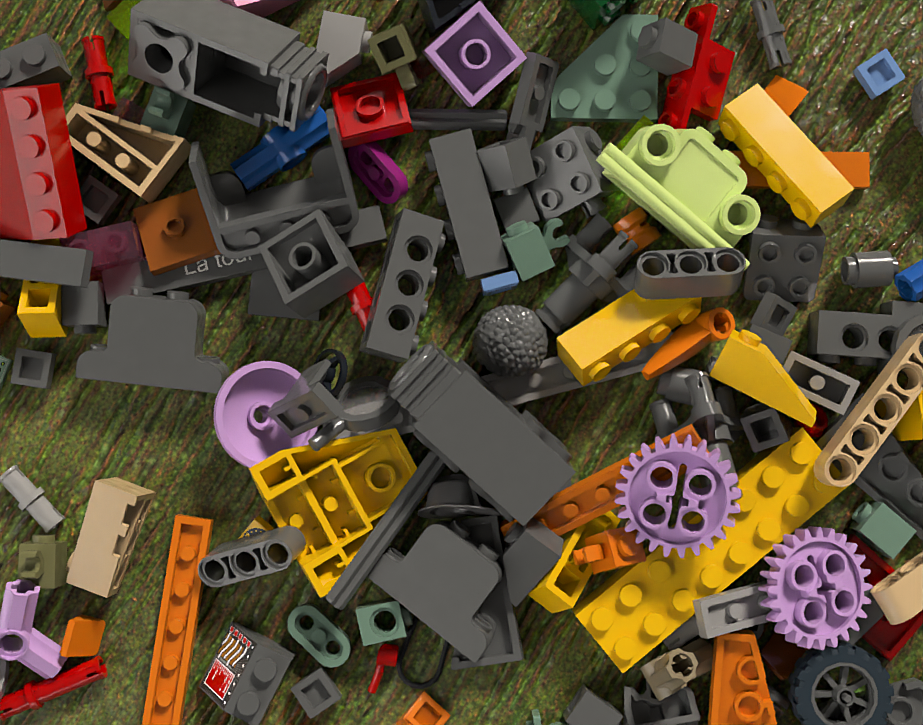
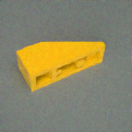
[17,236,72,338]
[709,329,817,427]
[527,511,621,614]

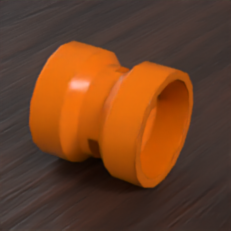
[612,206,662,256]

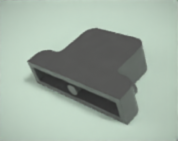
[76,287,229,393]
[367,520,504,663]

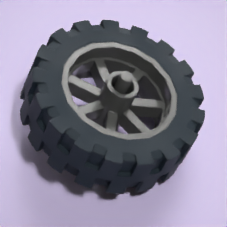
[788,641,894,725]

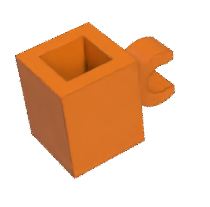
[572,527,647,574]

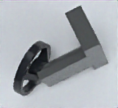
[267,349,348,438]

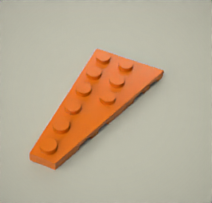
[708,630,777,725]

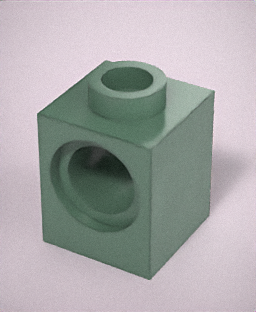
[848,500,917,559]
[355,597,413,646]

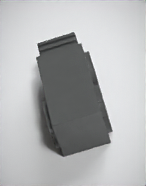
[128,0,329,132]
[389,340,576,526]

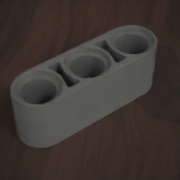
[633,247,746,300]
[197,526,306,587]

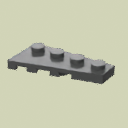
[813,393,923,540]
[451,515,524,670]

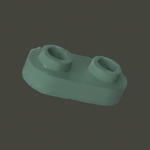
[287,603,352,668]

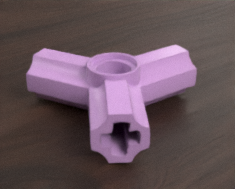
[0,579,68,679]

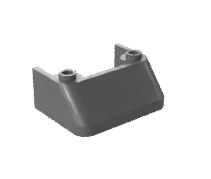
[189,108,359,259]

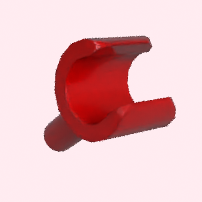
[367,644,399,694]

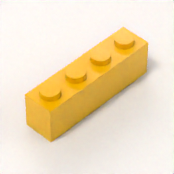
[718,83,854,228]
[556,289,702,387]

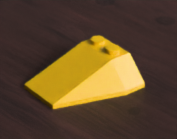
[248,428,428,598]

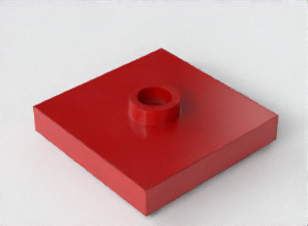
[330,72,413,149]

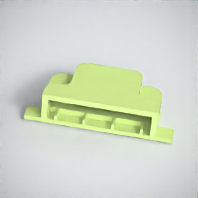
[596,124,761,270]

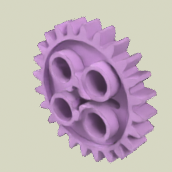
[615,433,741,558]
[758,526,873,650]

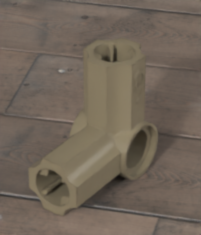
[640,638,713,701]

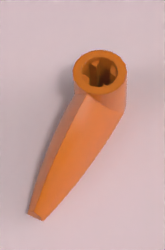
[641,307,735,381]

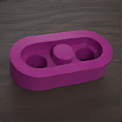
[348,141,408,204]

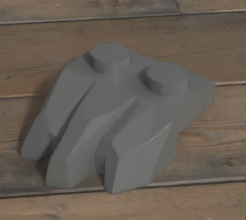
[623,678,701,725]

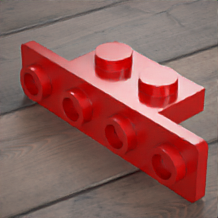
[658,3,735,129]

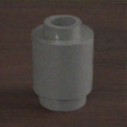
[840,250,899,288]
[656,366,712,406]

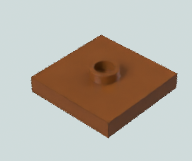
[133,188,221,276]

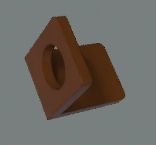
[759,612,808,680]

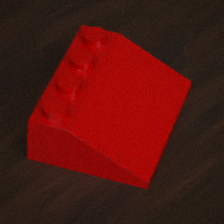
[0,83,87,240]

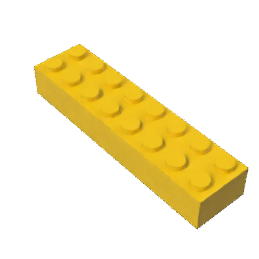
[572,427,849,673]

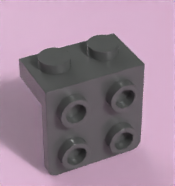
[526,126,619,221]
[742,214,826,302]

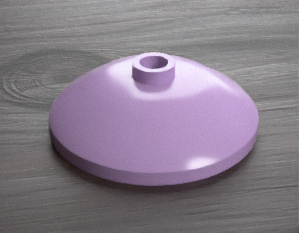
[214,361,319,468]

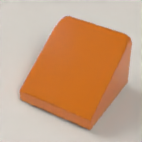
[764,75,809,117]
[60,614,106,657]
[396,691,451,725]

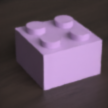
[422,1,527,107]

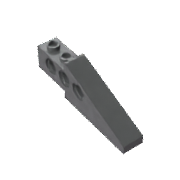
[807,301,923,375]

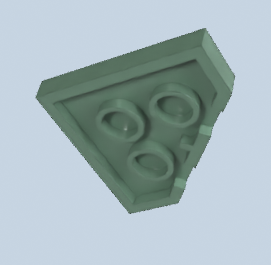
[550,14,658,123]

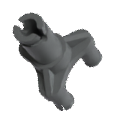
[535,213,653,336]
[649,372,745,501]

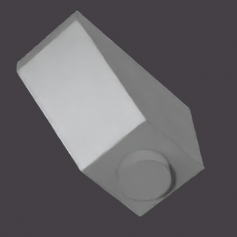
[316,11,373,88]
[783,350,860,415]

